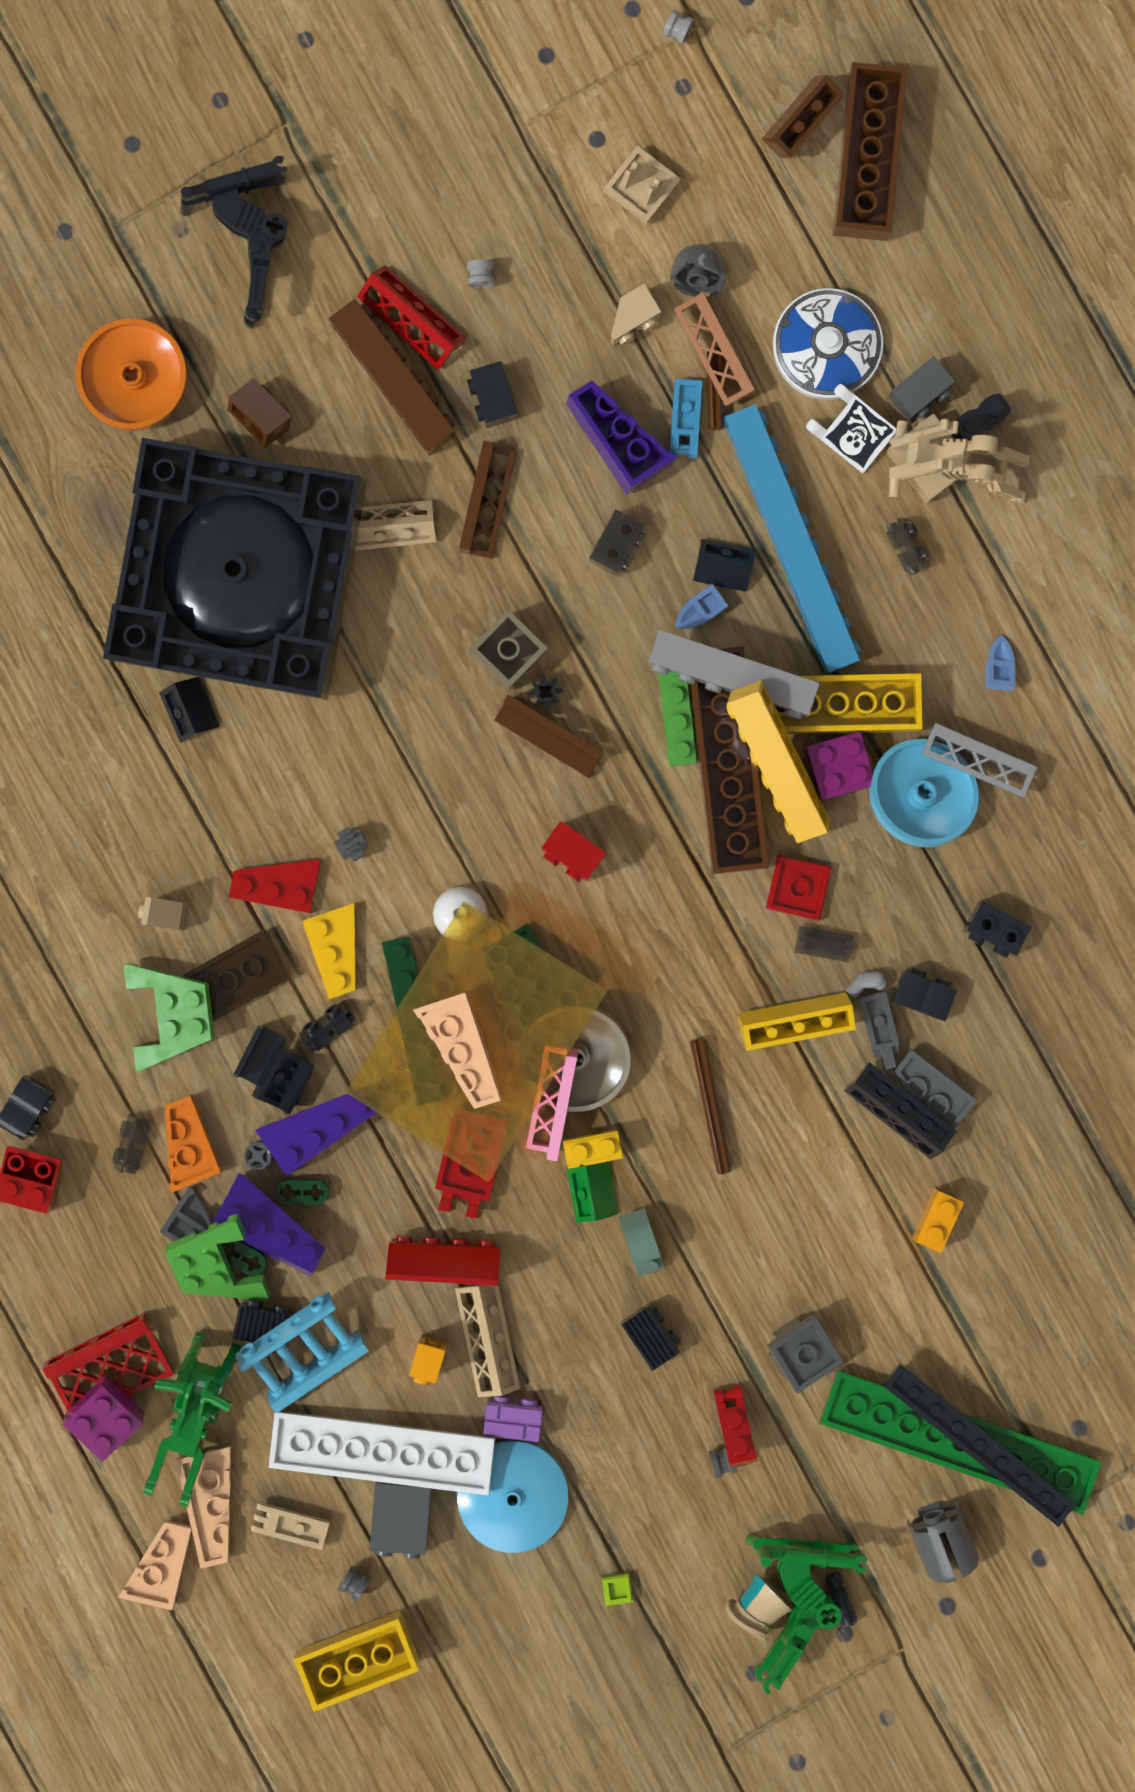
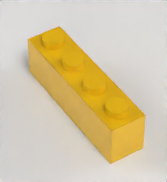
[737,992,856,1051]

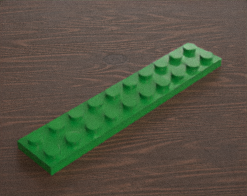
[819,1369,1101,1515]

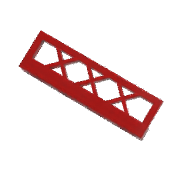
[357,265,467,370]

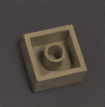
[469,610,548,691]

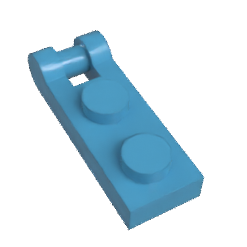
[670,379,702,459]

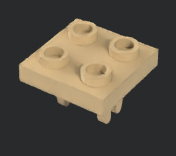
[603,145,681,225]

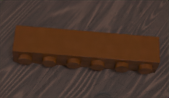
[329,299,456,456]

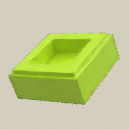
[602,1572,633,1606]

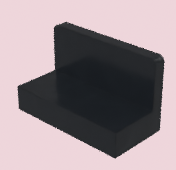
[693,539,755,592]
[159,677,220,743]
[233,1025,286,1085]

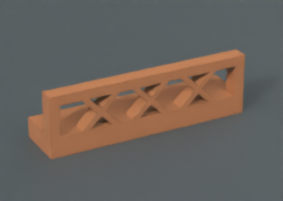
[674,292,757,407]

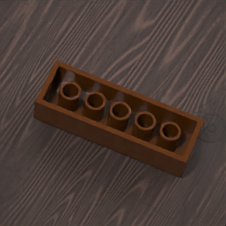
[833,62,907,241]

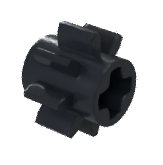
[529,675,563,710]

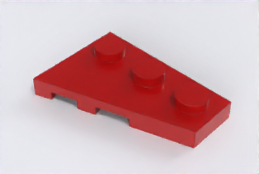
[228,859,321,914]

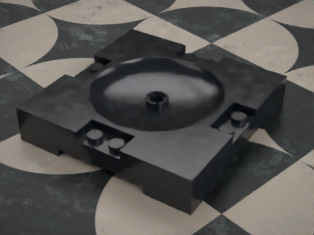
[103,438,367,700]

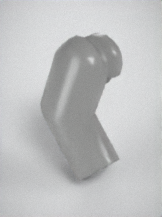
[845,971,887,999]

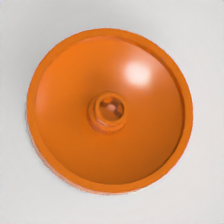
[75,319,188,431]

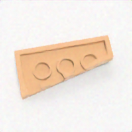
[413,992,503,1109]

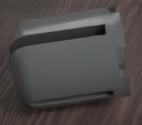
[907,1501,979,1583]

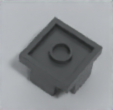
[766,1315,843,1394]

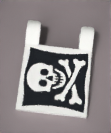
[806,384,896,474]

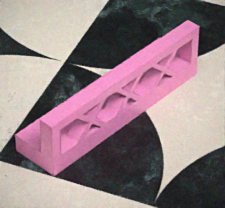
[526,1043,578,1161]

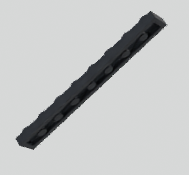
[882,1363,1076,1527]

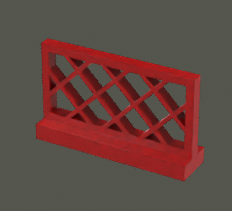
[42,1312,174,1411]

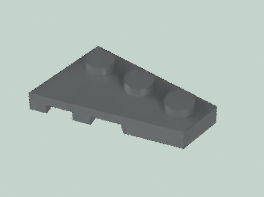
[894,1048,978,1129]

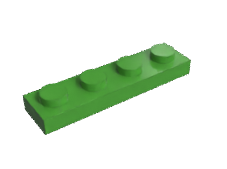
[658,672,697,767]

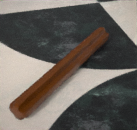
[691,1038,732,1174]

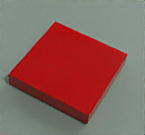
[765,855,832,921]

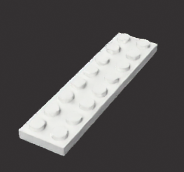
[268,1411,496,1495]

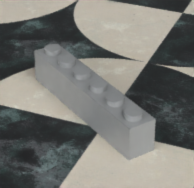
[648,630,819,720]

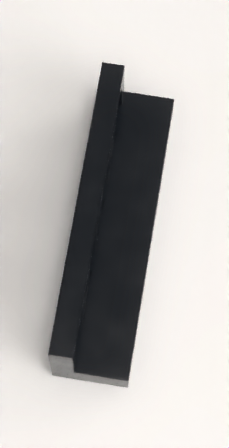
[844,1062,957,1160]

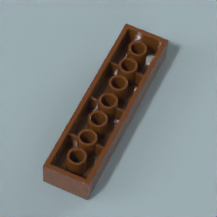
[690,646,769,875]

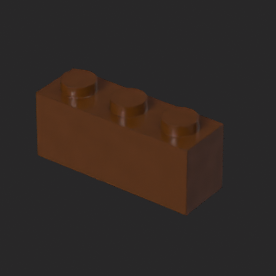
[762,75,845,158]

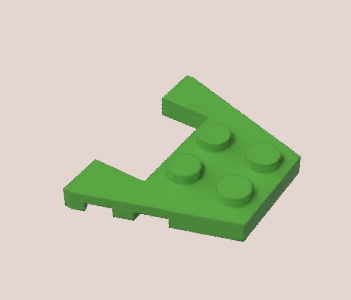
[124,963,215,1071]
[165,1214,271,1301]

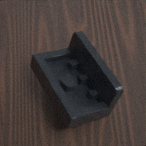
[252,1046,314,1114]

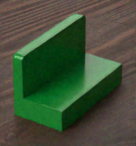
[566,1161,618,1223]

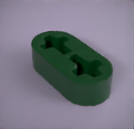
[276,1179,330,1205]
[221,1241,267,1276]

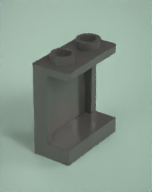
[370,1481,431,1559]

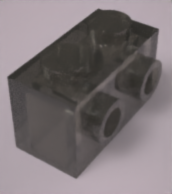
[589,509,647,577]

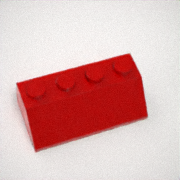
[385,1235,501,1286]

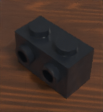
[963,901,1032,959]

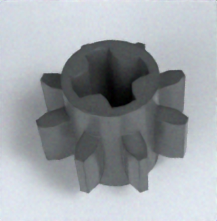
[334,827,369,862]

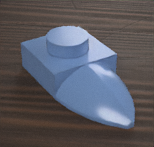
[675,584,728,629]
[985,636,1015,691]

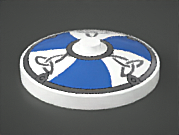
[772,288,883,400]

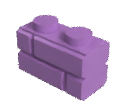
[483,1395,543,1442]

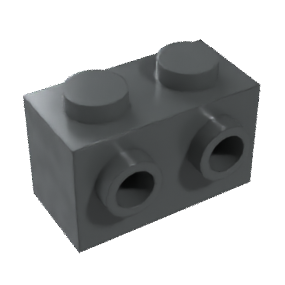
[888,356,955,422]

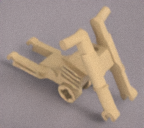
[889,419,1030,504]

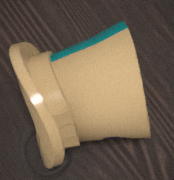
[725,1573,793,1641]

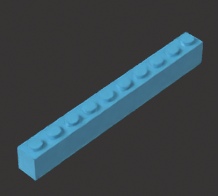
[724,404,861,675]

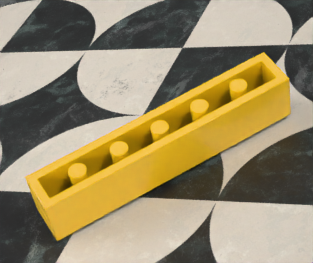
[726,680,830,843]

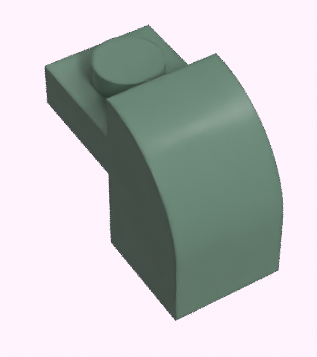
[619,1208,665,1277]

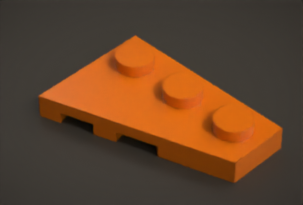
[165,1095,223,1193]

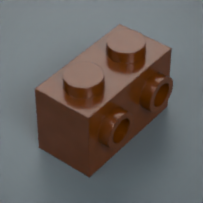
[227,378,292,448]

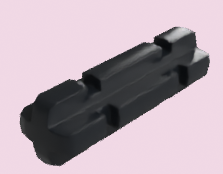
[825,1572,858,1627]

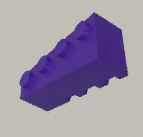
[566,381,677,495]
[255,1087,380,1175]
[212,1173,325,1276]

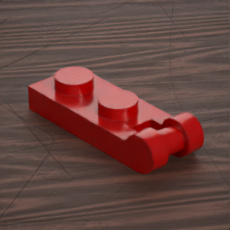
[713,1384,757,1467]

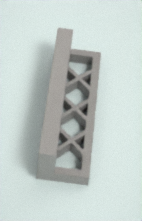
[921,723,1037,798]

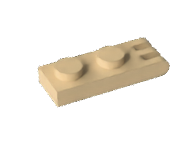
[250,1502,330,1550]

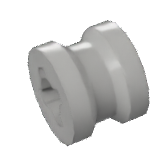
[663,9,694,45]
[467,259,495,288]

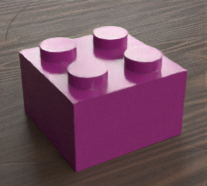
[804,732,873,801]
[62,1375,145,1462]

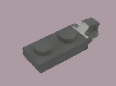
[858,991,899,1070]

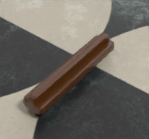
[706,348,724,431]

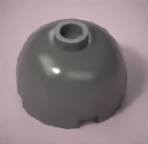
[670,244,726,297]

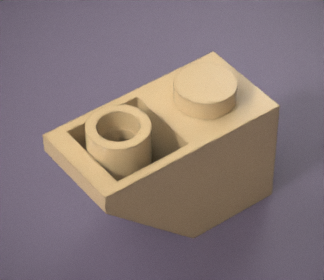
[611,284,661,346]
[138,897,187,930]

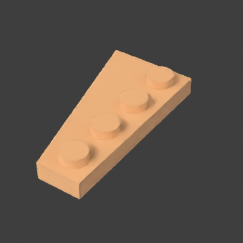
[176,1445,231,1569]

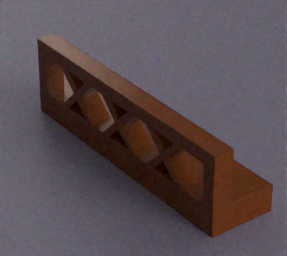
[459,440,516,559]
[494,695,603,778]

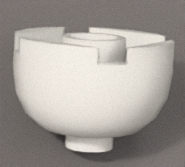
[433,886,488,942]

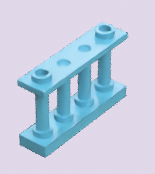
[236,1292,369,1413]

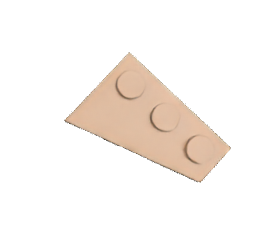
[118,1520,192,1610]

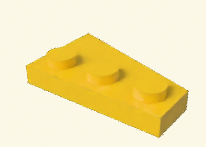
[302,903,356,999]

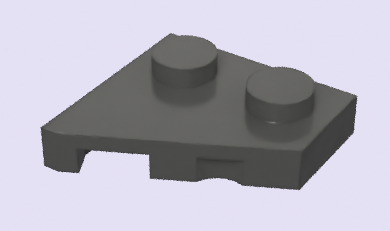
[160,1187,212,1241]

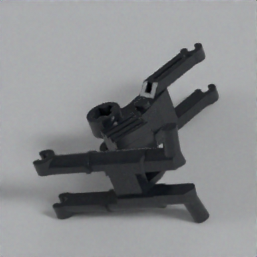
[180,156,288,329]

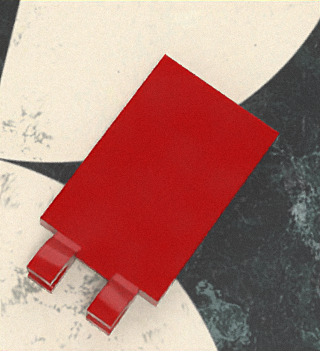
[435,1108,508,1219]

